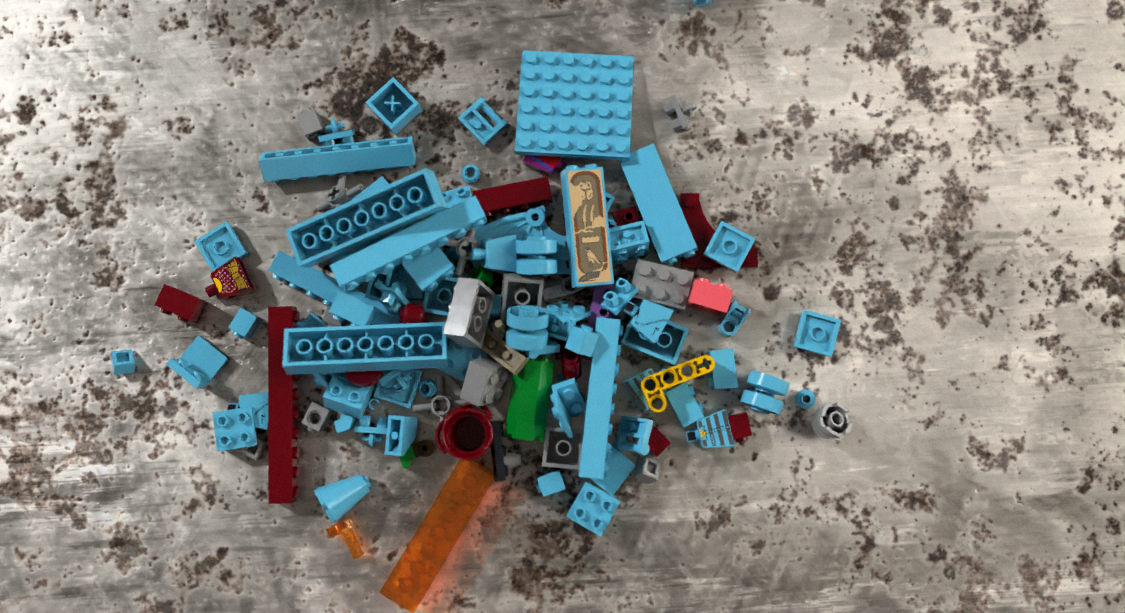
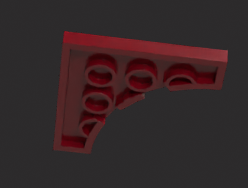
[679,193,758,269]

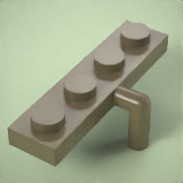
[482,320,529,376]

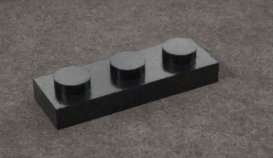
[491,420,508,483]

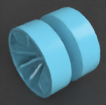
[516,236,558,274]
[506,305,549,351]
[740,370,790,415]

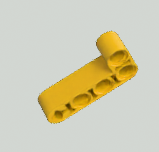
[640,355,715,413]

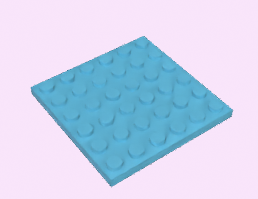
[515,50,634,161]

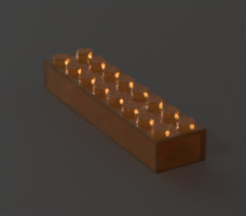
[379,459,494,613]

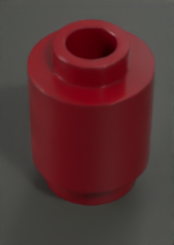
[561,351,582,380]

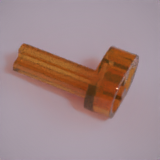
[326,517,364,559]

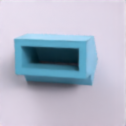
[334,414,358,433]

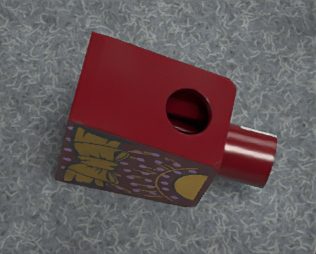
[205,257,256,300]

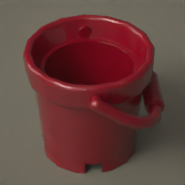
[435,402,493,461]

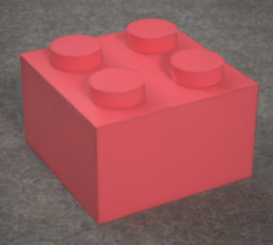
[686,278,733,317]

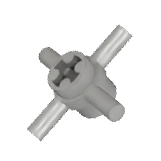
[316,174,365,212]
[446,228,481,276]
[413,376,468,422]

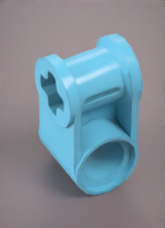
[718,299,751,337]

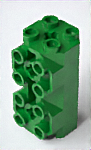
[504,355,554,442]

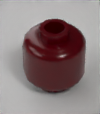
[399,304,428,324]

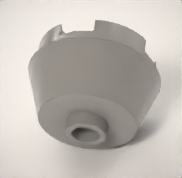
[812,402,852,440]

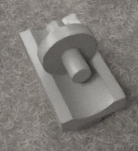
[663,95,697,132]

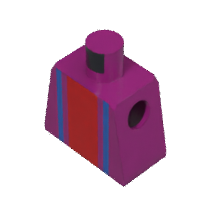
[523,155,569,177]

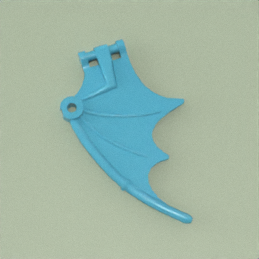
[444,208,570,277]

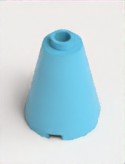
[314,474,371,524]

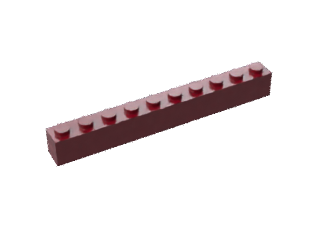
[268,306,300,504]

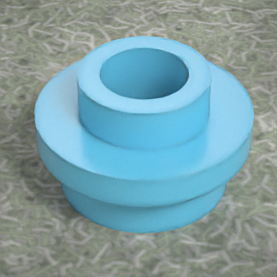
[461,165,480,184]
[418,379,437,398]
[796,389,816,409]

